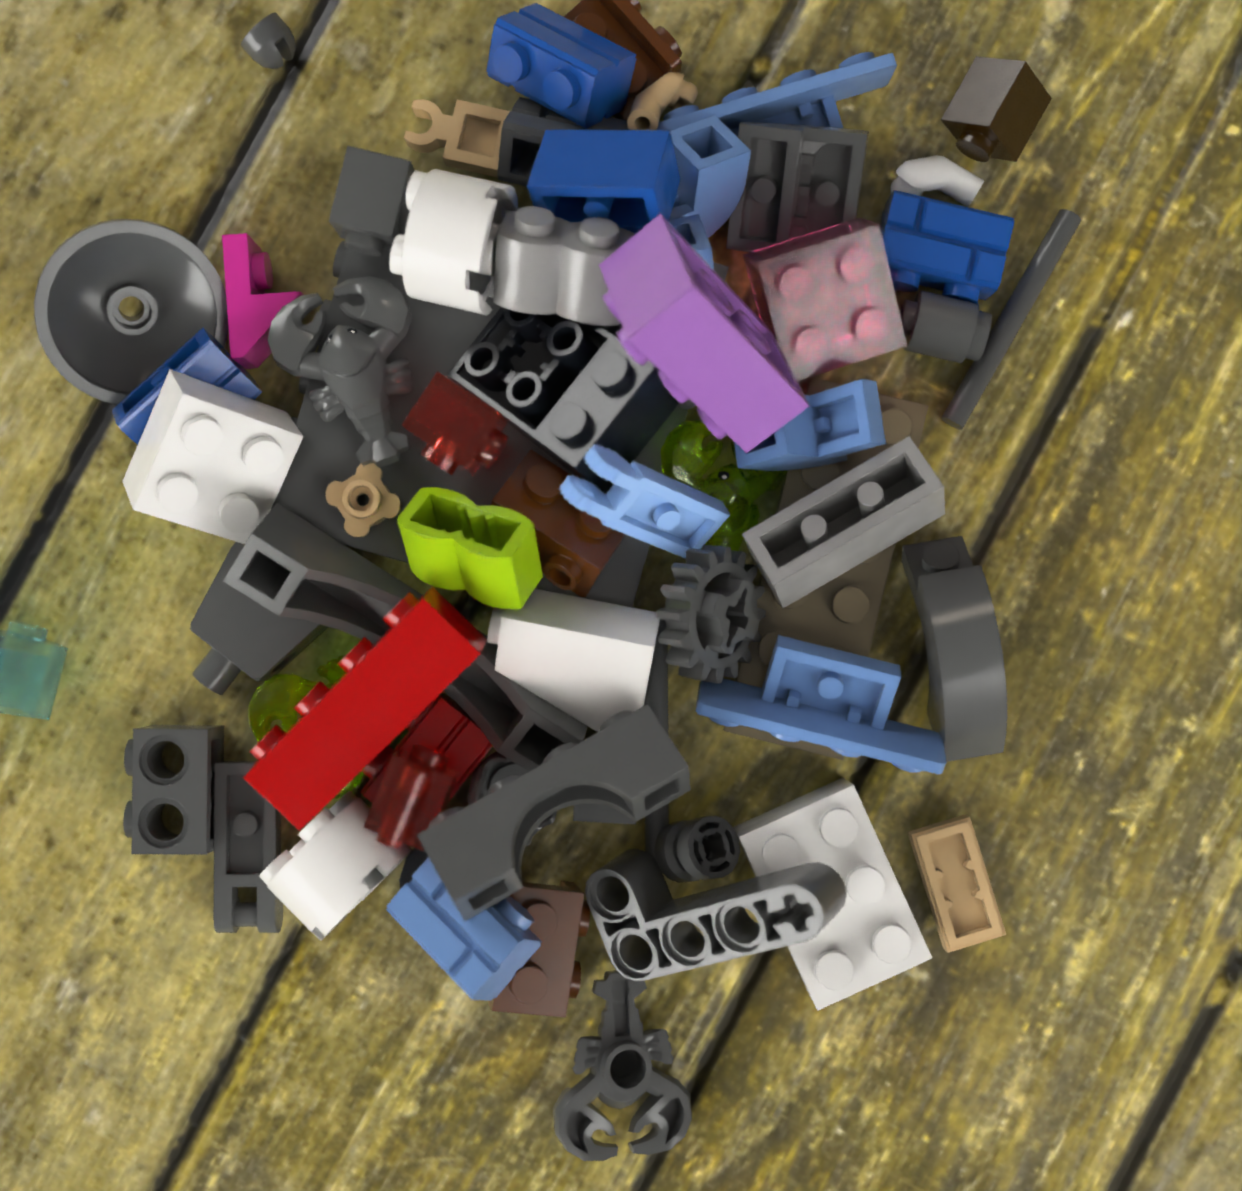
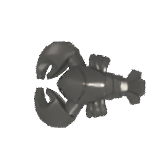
[268,276,413,468]
[553,970,692,1161]

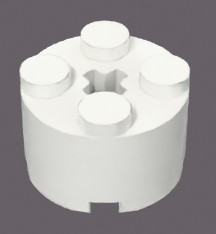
[390,169,518,315]
[259,791,412,941]

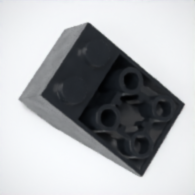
[448,307,680,494]

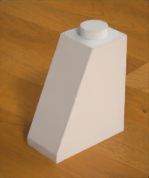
[487,589,660,732]

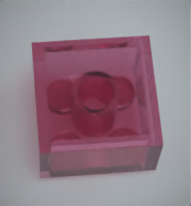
[743,217,907,381]

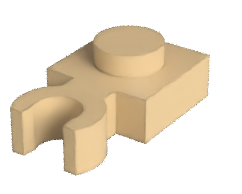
[404,99,510,177]

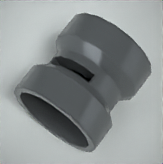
[654,816,740,883]

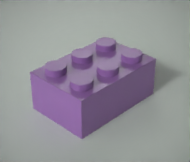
[599,213,810,453]

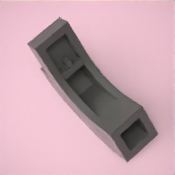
[901,536,1007,762]

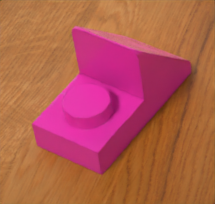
[222,233,304,369]

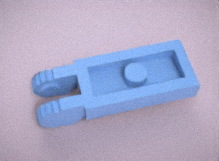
[559,444,731,559]

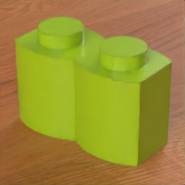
[397,487,543,609]

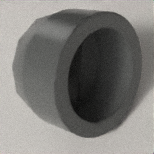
[241,13,296,69]

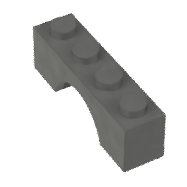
[417,704,691,921]

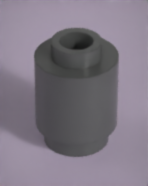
[895,290,992,364]

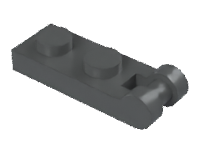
[213,761,283,933]

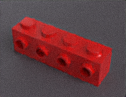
[243,586,487,831]

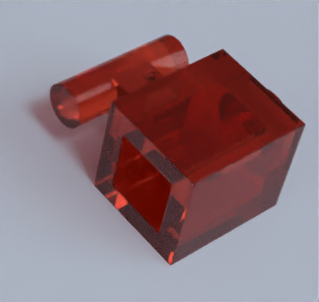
[363,744,460,851]

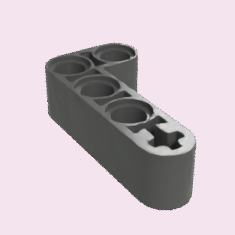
[585,849,847,981]

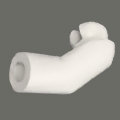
[890,155,984,207]

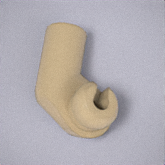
[627,72,698,130]

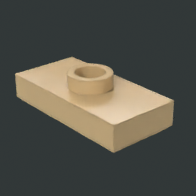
[907,814,1006,953]

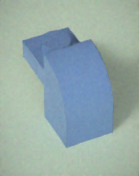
[670,115,751,238]
[734,379,886,471]

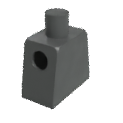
[190,542,328,695]

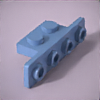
[657,52,897,137]
[695,635,946,774]

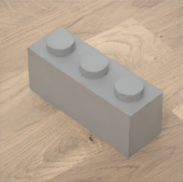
[742,436,945,608]

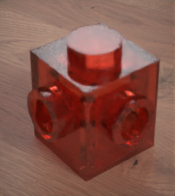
[401,371,509,476]

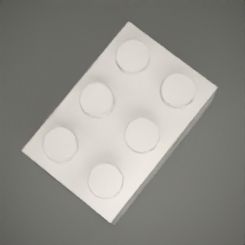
[733,778,932,1011]

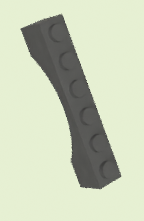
[223,503,588,771]

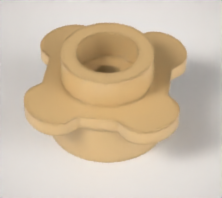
[325,463,401,537]

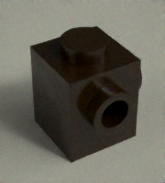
[941,56,1052,162]

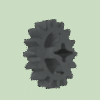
[656,545,766,684]

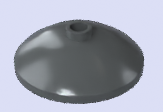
[34,219,229,405]

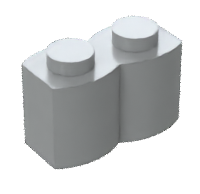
[493,206,635,326]

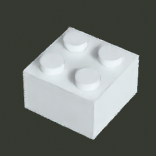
[122,369,304,544]

